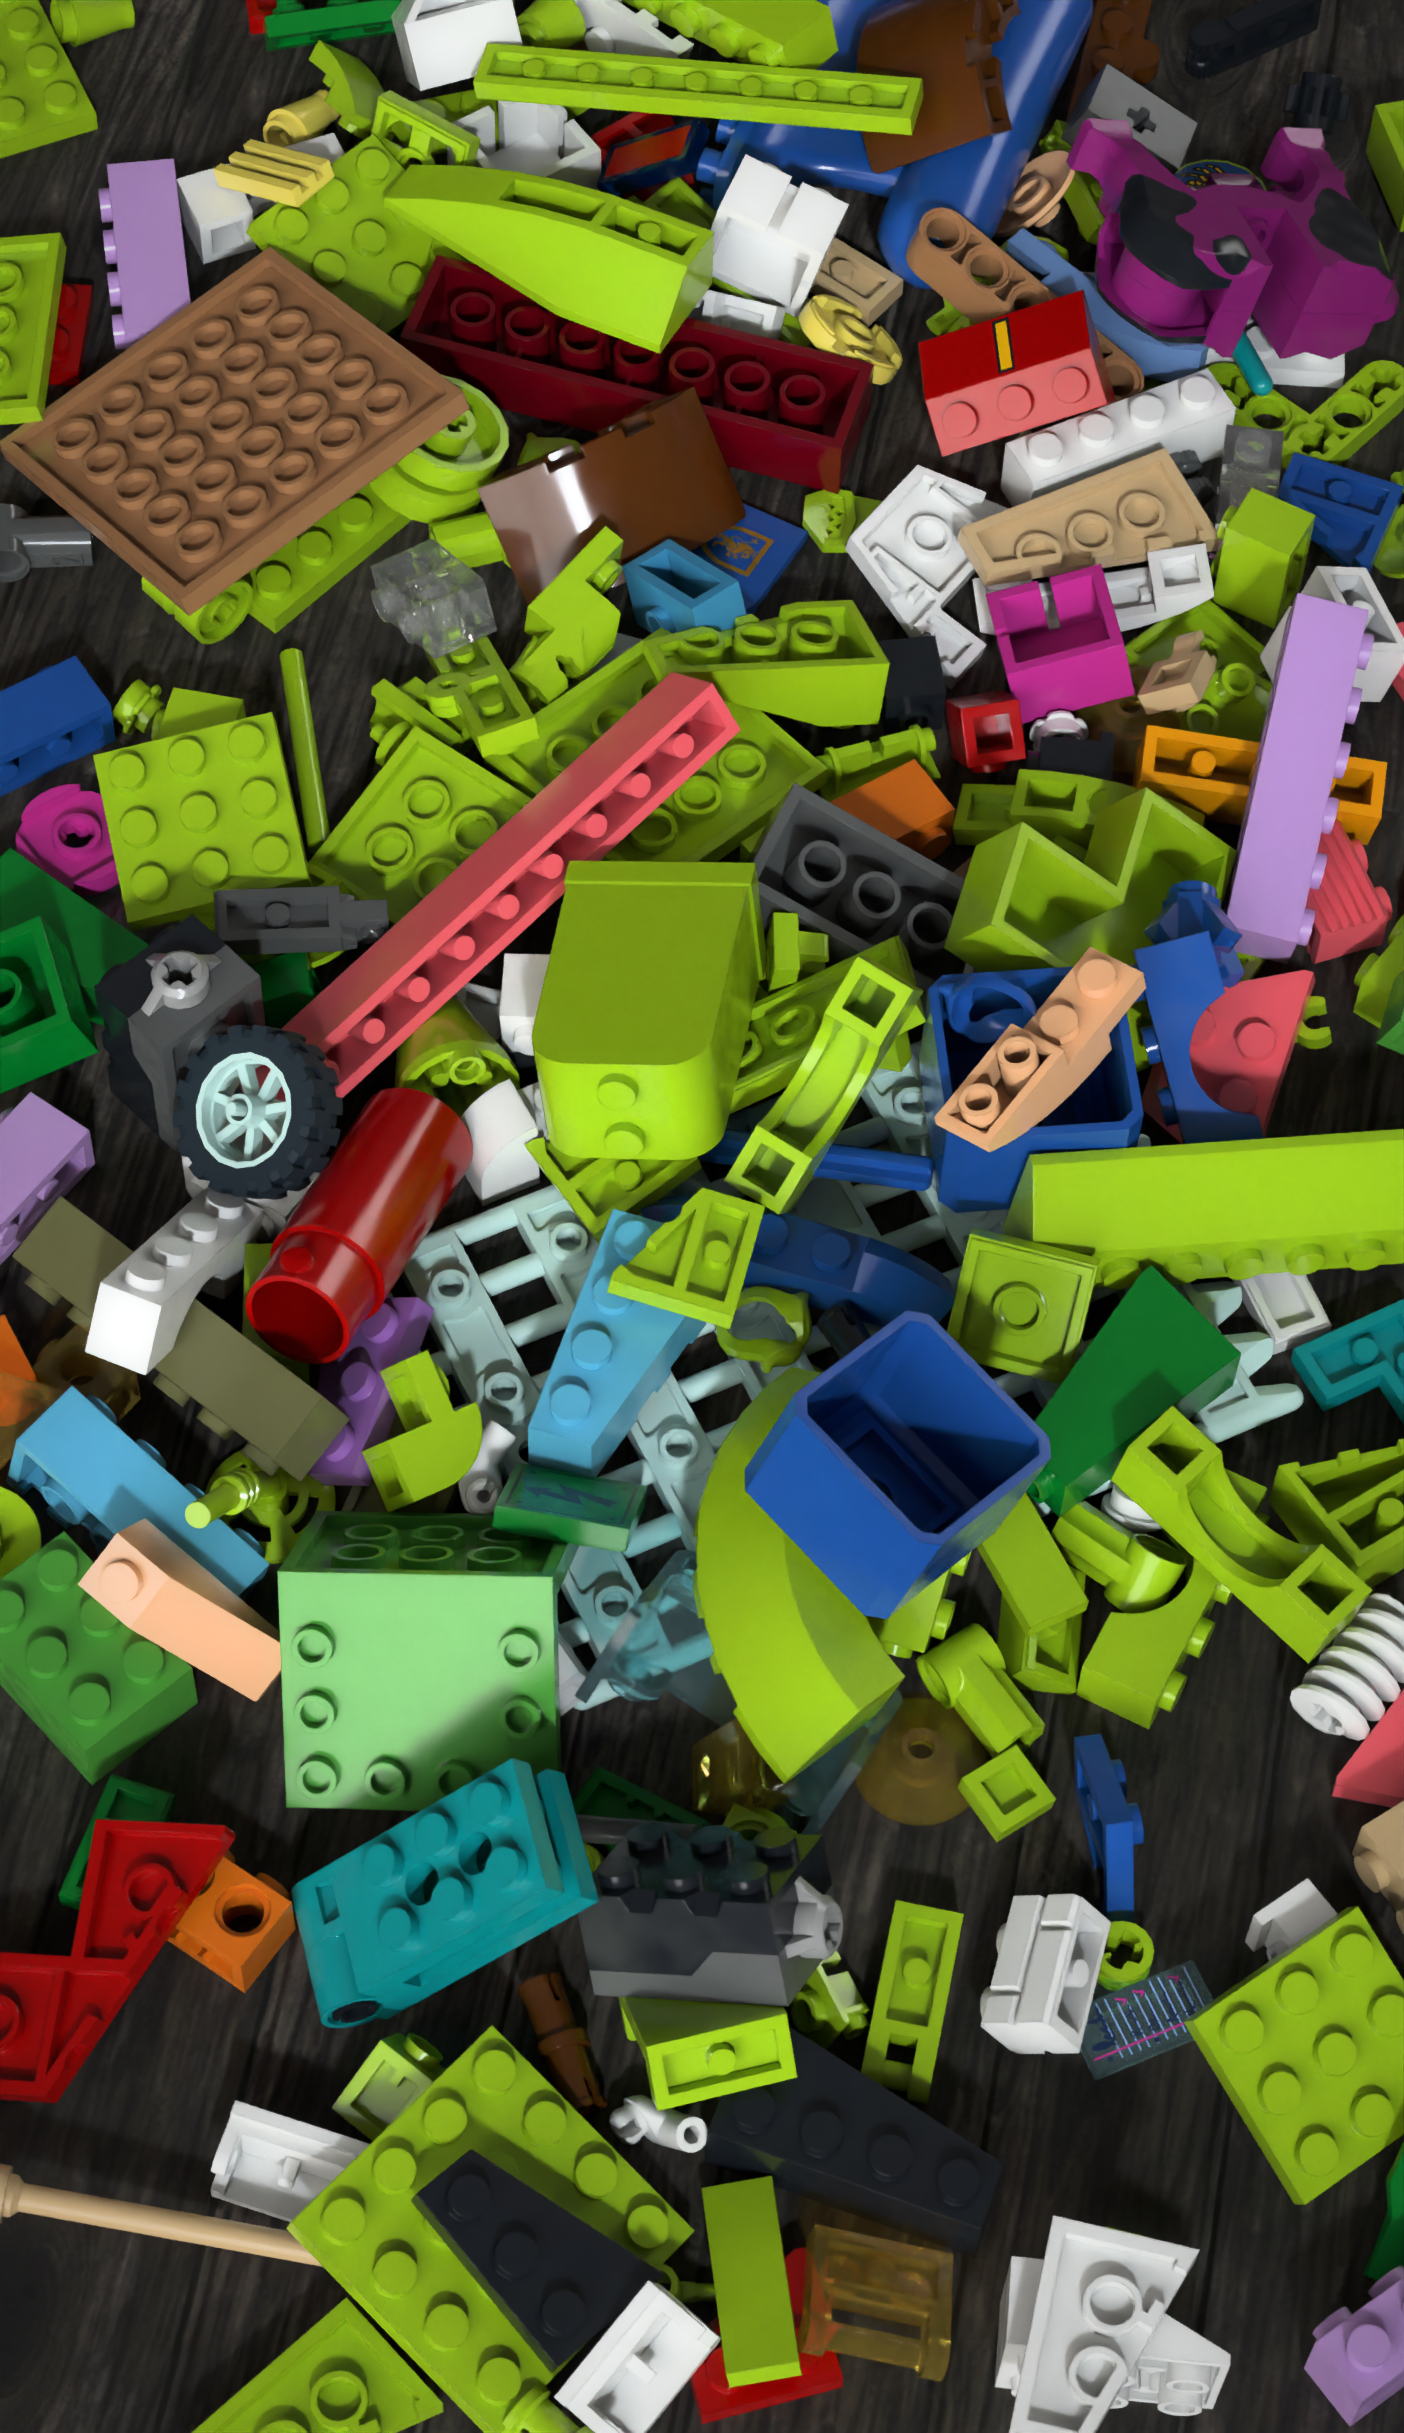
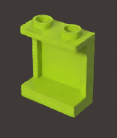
[618,1997,797,2111]

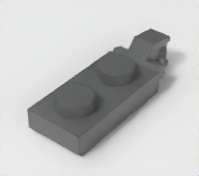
[214,886,389,955]

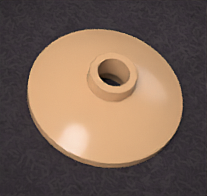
[993,150,1075,238]

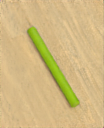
[279,648,330,854]

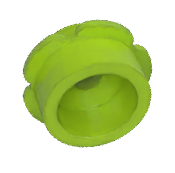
[112,679,166,735]

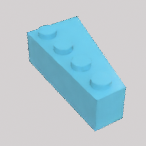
[528,1209,706,1477]
[6,1386,270,1601]

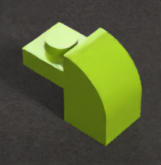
[362,1350,482,1512]

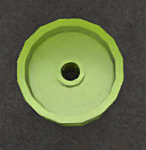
[369,375,509,524]

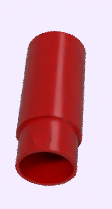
[246,1087,473,1364]

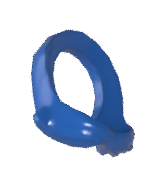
[938,975,1037,1044]

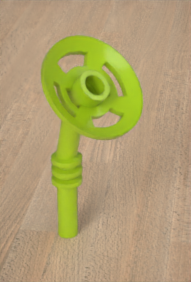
[185,1450,336,1564]

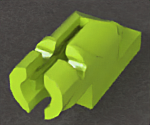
[508,526,624,713]

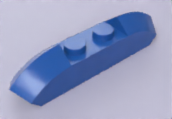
[641,1194,955,1327]

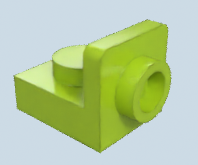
[331,2033,446,2141]

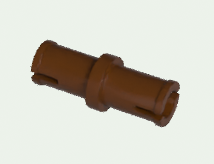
[518,1972,607,2118]

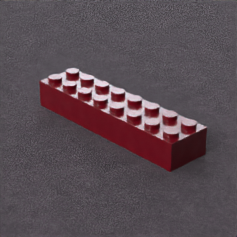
[400,255,874,494]

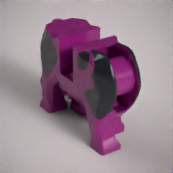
[1066,118,1400,359]

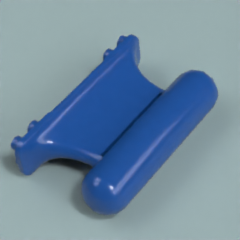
[696,0,1094,290]

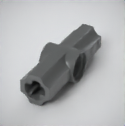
[0,503,94,582]

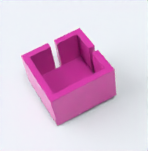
[986,564,1135,724]

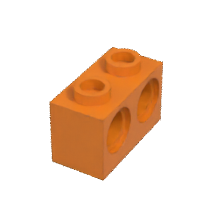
[167,1850,296,1993]

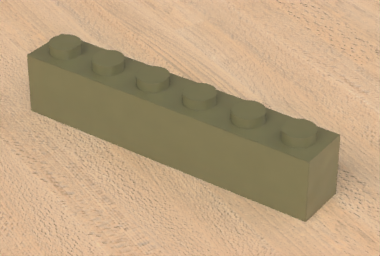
[12,1196,350,1482]

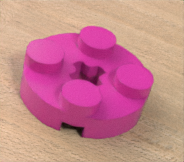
[16,784,119,898]

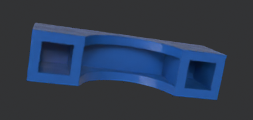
[1129,930,1264,1144]

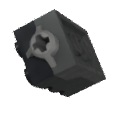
[94,914,265,1153]
[577,1823,843,2006]

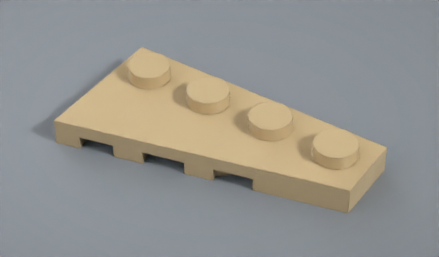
[958,448,1221,586]

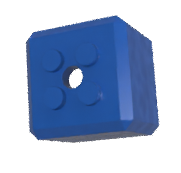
[919,967,1144,1213]
[745,1310,1051,1619]

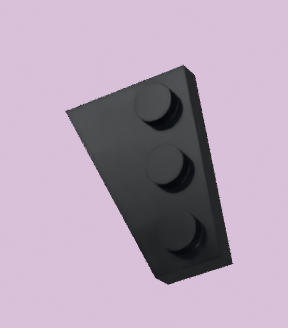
[411,2149,665,2373]

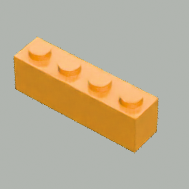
[1132,725,1387,845]

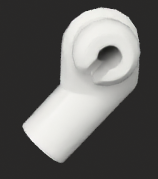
[458,1419,517,1514]

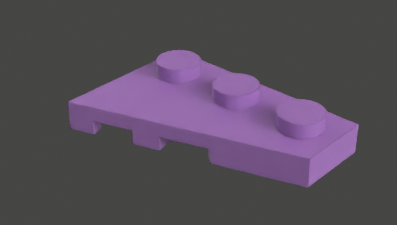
[307,1297,434,1486]

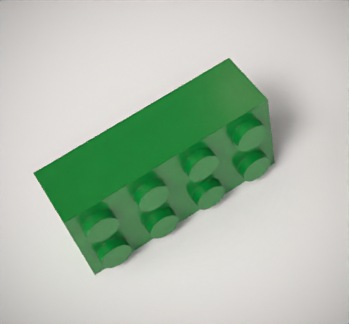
[0,915,99,1094]

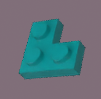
[1290,1299,1404,1424]

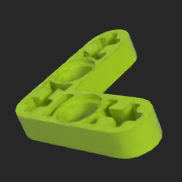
[1207,360,1404,470]

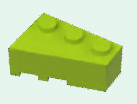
[1268,1438,1404,1588]

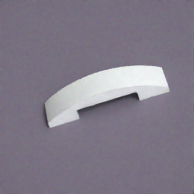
[972,543,1214,636]

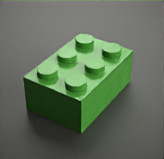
[0,1531,198,1785]

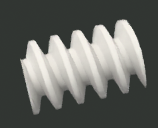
[1290,1593,1404,1741]

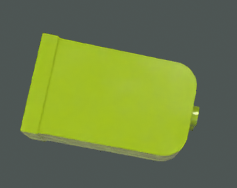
[531,860,767,1160]

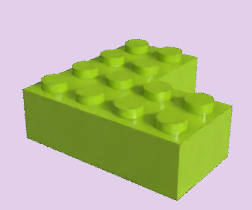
[944,787,1237,1072]

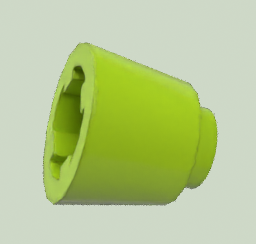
[517,0,586,49]

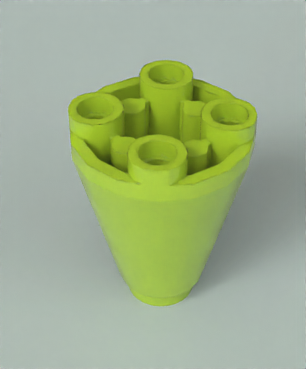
[395,994,521,1118]

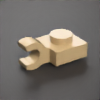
[1137,630,1217,715]

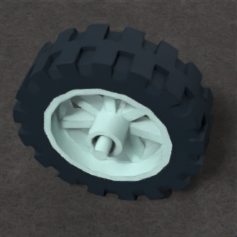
[173,1025,343,1200]

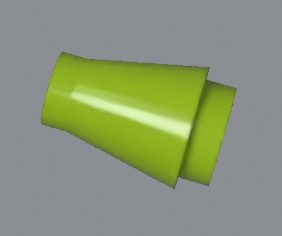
[50,0,135,47]

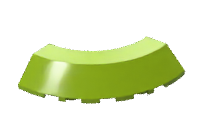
[693,1367,905,1785]

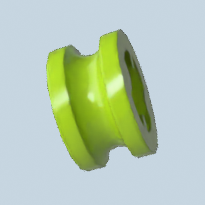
[1097,1921,1154,1992]

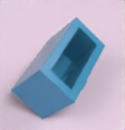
[622,539,747,634]

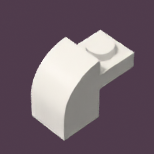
[460,1079,550,1206]

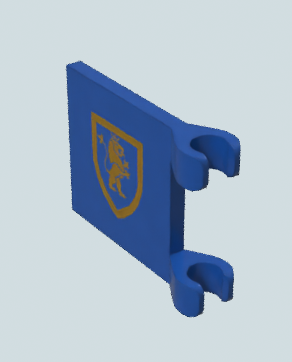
[690,503,808,615]

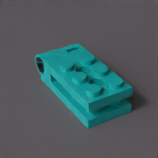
[290,1758,599,2028]

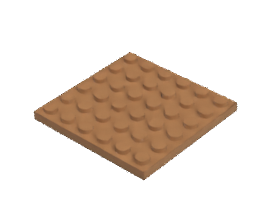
[0,247,470,616]

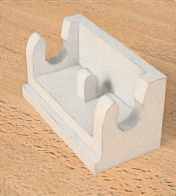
[210,2100,370,2222]
[554,2280,721,2433]

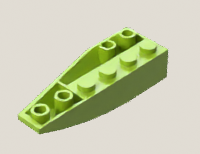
[383,165,714,354]

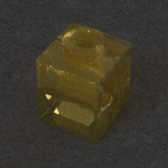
[32,1324,141,1422]
[693,1718,795,1816]

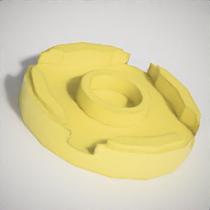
[798,294,903,385]

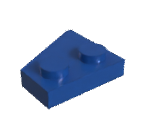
[1275,452,1404,574]
[1074,1733,1144,1923]

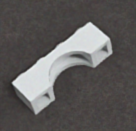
[1000,368,1236,507]
[85,1187,264,1375]

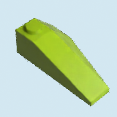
[642,600,890,729]

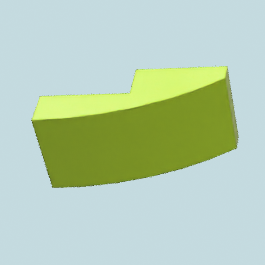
[309,40,395,141]

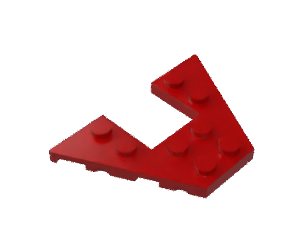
[0,1819,236,2103]

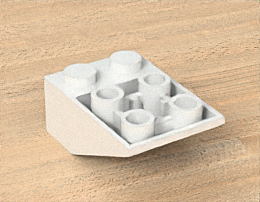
[995,2256,1231,2416]

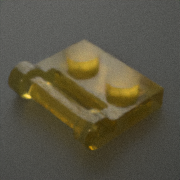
[797,2224,953,2382]

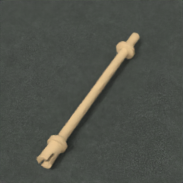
[0,2164,323,2267]

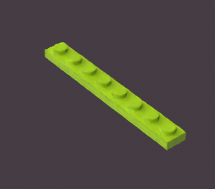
[473,43,924,135]

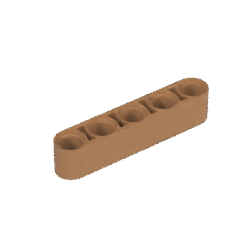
[906,207,1144,415]

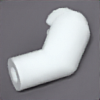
[609,2095,708,2153]

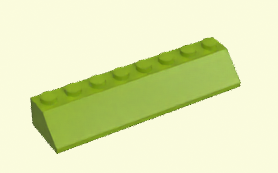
[1003,1129,1404,1289]

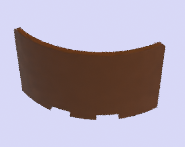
[856,0,1021,174]
[477,387,746,606]

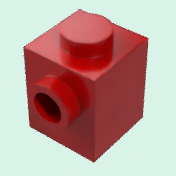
[945,690,1026,773]

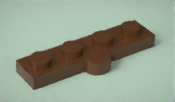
[1066,0,1160,122]

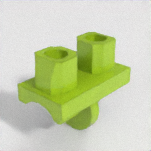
[369,677,475,767]

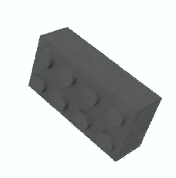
[746,783,966,1014]

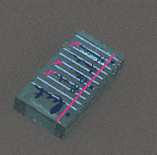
[1080,1960,1213,2081]

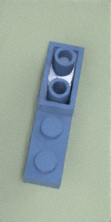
[1006,228,1209,382]

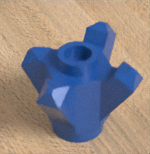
[1143,880,1245,988]

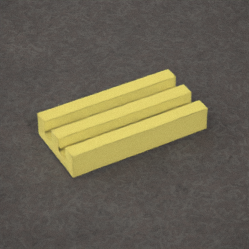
[213,139,335,207]

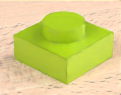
[957,1744,1056,1842]

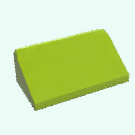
[997,1565,1086,1695]

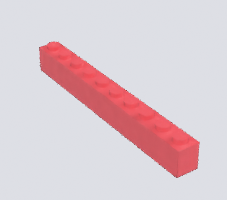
[238,672,741,1130]

